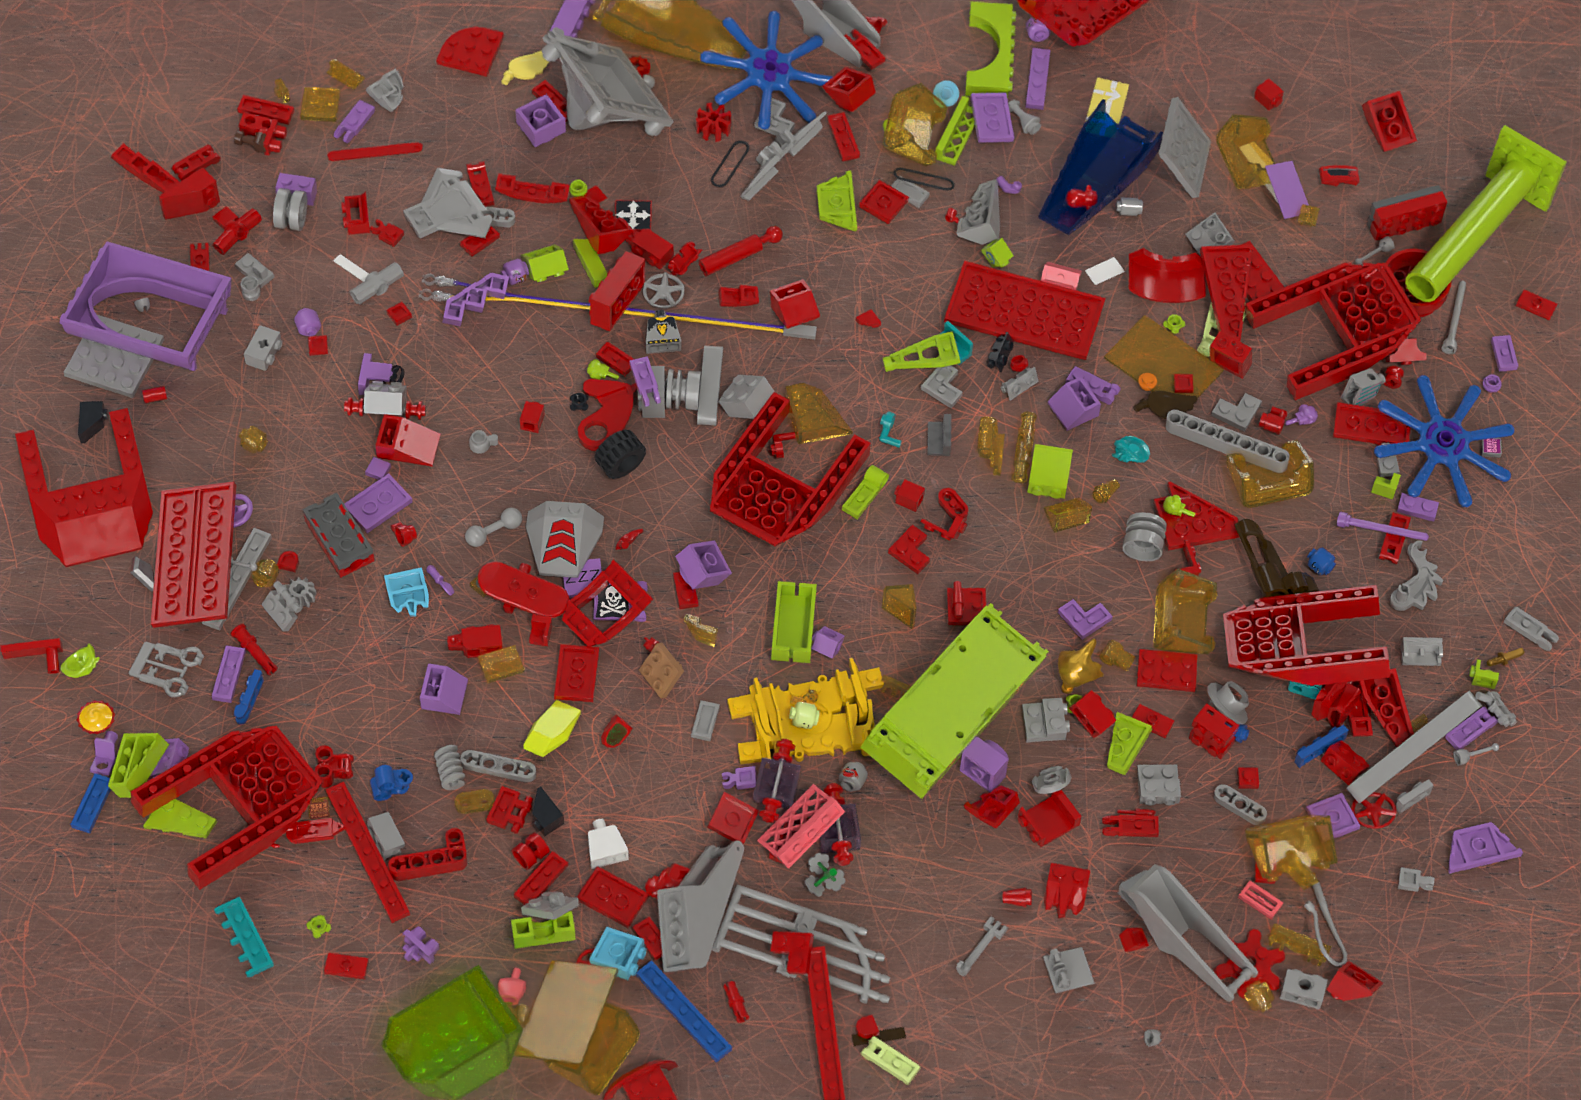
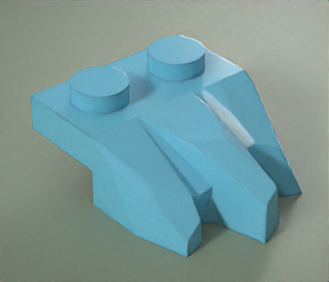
[384,568,429,617]

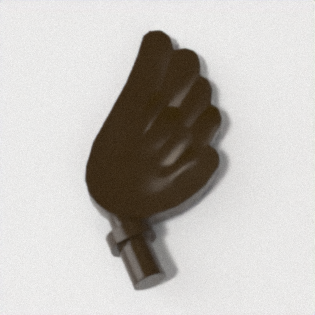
[1133,391,1198,419]

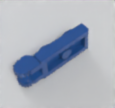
[234,669,264,725]

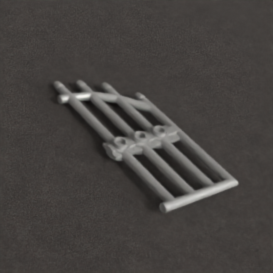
[712,884,891,1004]

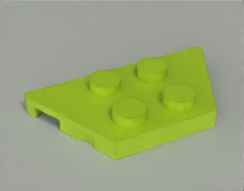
[816,170,857,231]

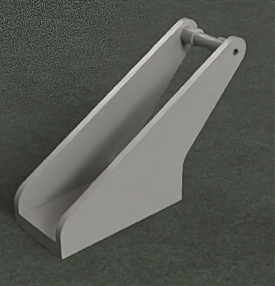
[792,0,881,68]
[657,841,744,972]
[1128,864,1258,1002]

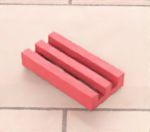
[1238,881,1283,920]

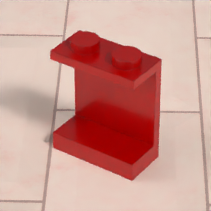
[1018,789,1082,848]

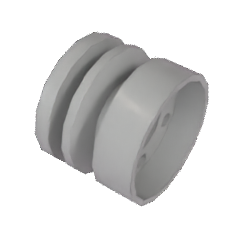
[664,369,701,411]
[1123,512,1167,561]

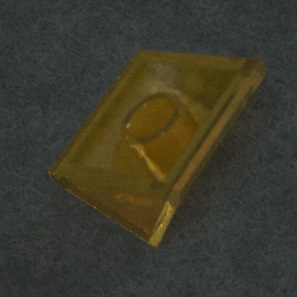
[1044,497,1092,533]
[882,584,917,629]

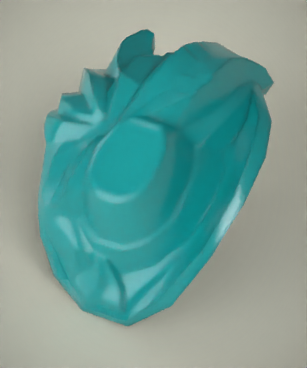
[1112,436,1150,463]

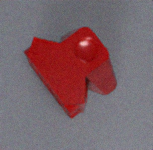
[1311,682,1361,728]

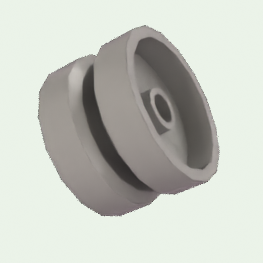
[273,188,307,231]

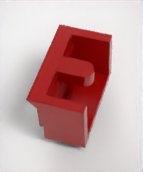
[341,192,370,235]

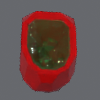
[601,714,633,748]

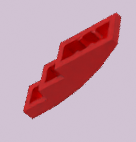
[111,143,179,193]

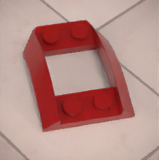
[562,559,653,647]

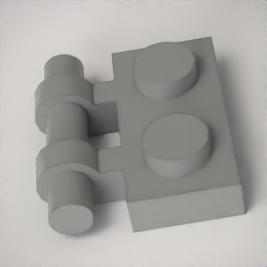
[262,581,302,632]

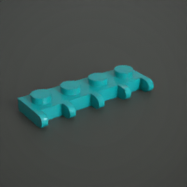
[214,897,274,977]

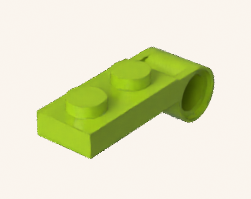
[842,465,889,520]

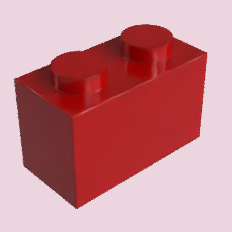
[1069,690,1117,738]

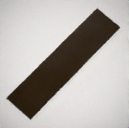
[851,1027,906,1046]

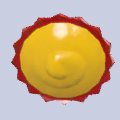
[76,700,115,734]

